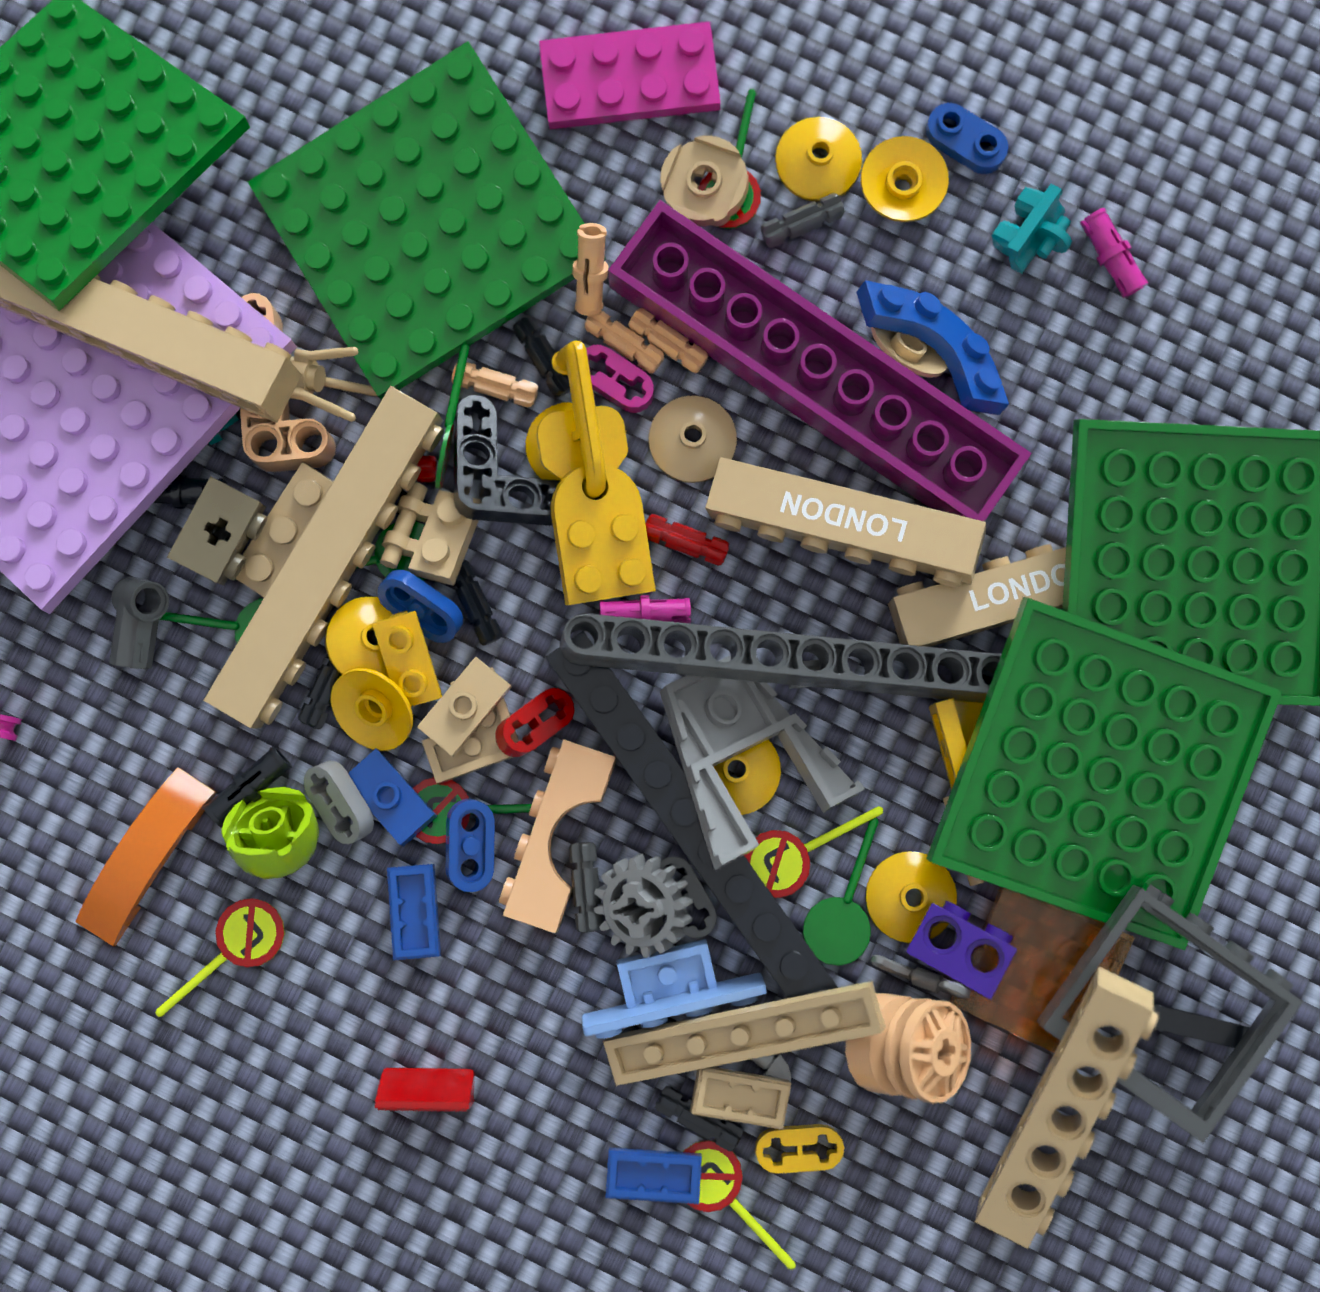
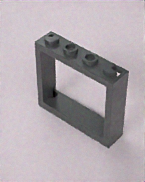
[1037,885,1303,1143]

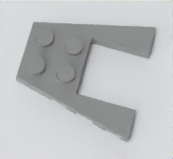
[660,655,865,870]

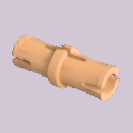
[572,223,608,316]

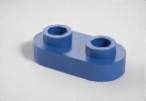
[926,103,1008,174]
[377,570,463,643]
[445,799,495,892]

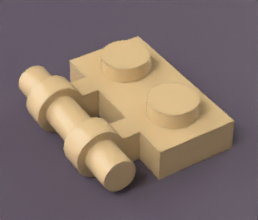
[380,482,481,586]

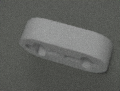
[304,760,374,845]

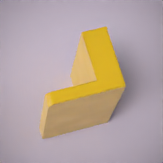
[929,698,984,790]

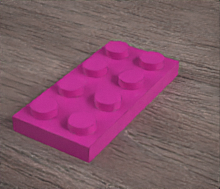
[539,21,721,130]

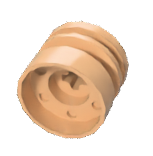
[845,993,971,1103]

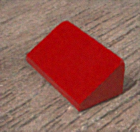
[375,1068,475,1112]

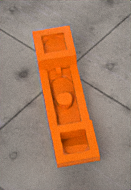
[75,767,217,946]

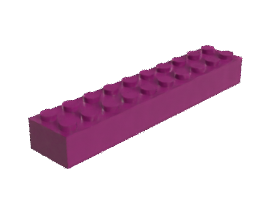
[608,200,1032,521]

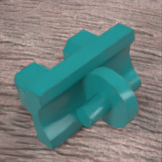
[992,184,1072,274]

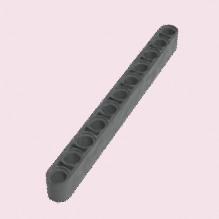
[560,614,1002,703]

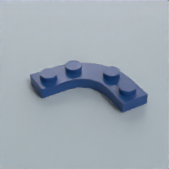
[856,280,1009,415]

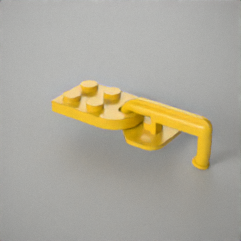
[536,340,656,605]

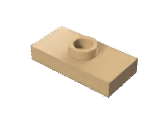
[417,657,512,757]
[690,1067,791,1130]

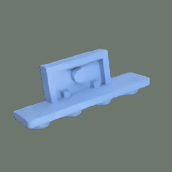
[582,939,767,1039]

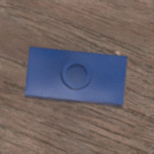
[348,748,437,847]
[387,864,441,961]
[606,1148,702,1204]

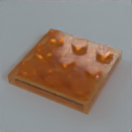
[950,887,1135,1053]

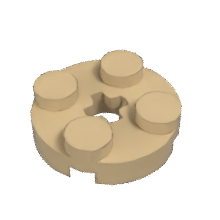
[660,135,749,227]

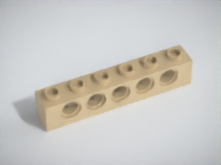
[975,967,1158,1249]

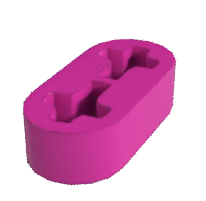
[586,345,654,413]

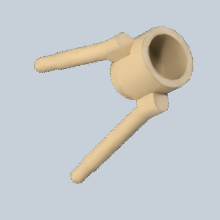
[290,347,378,422]

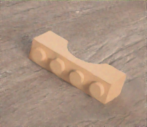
[499,739,617,934]

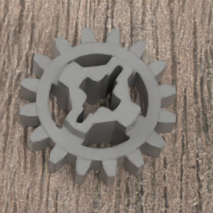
[594,854,693,958]

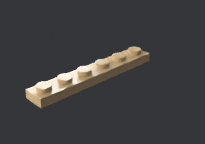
[603,981,885,1086]

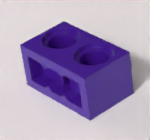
[906,900,1018,1000]

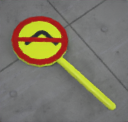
[744,806,884,898]
[155,898,285,1017]
[683,1140,796,1270]

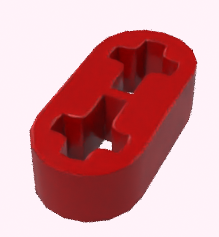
[495,688,575,757]

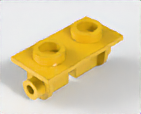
[372,611,442,707]

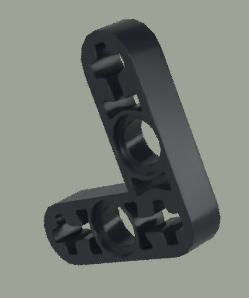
[454,395,561,526]

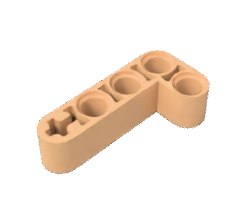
[240,293,336,472]

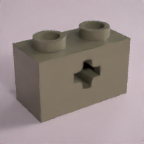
[167,476,267,586]

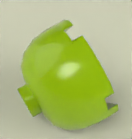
[221,787,319,879]

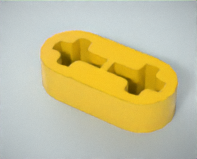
[755,1124,844,1174]

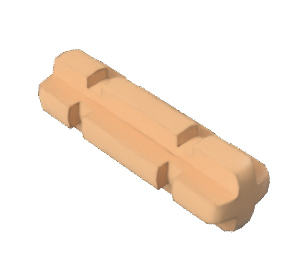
[628,308,708,373]
[584,311,664,374]
[451,362,538,408]

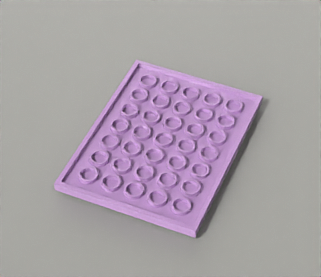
[0,223,297,614]

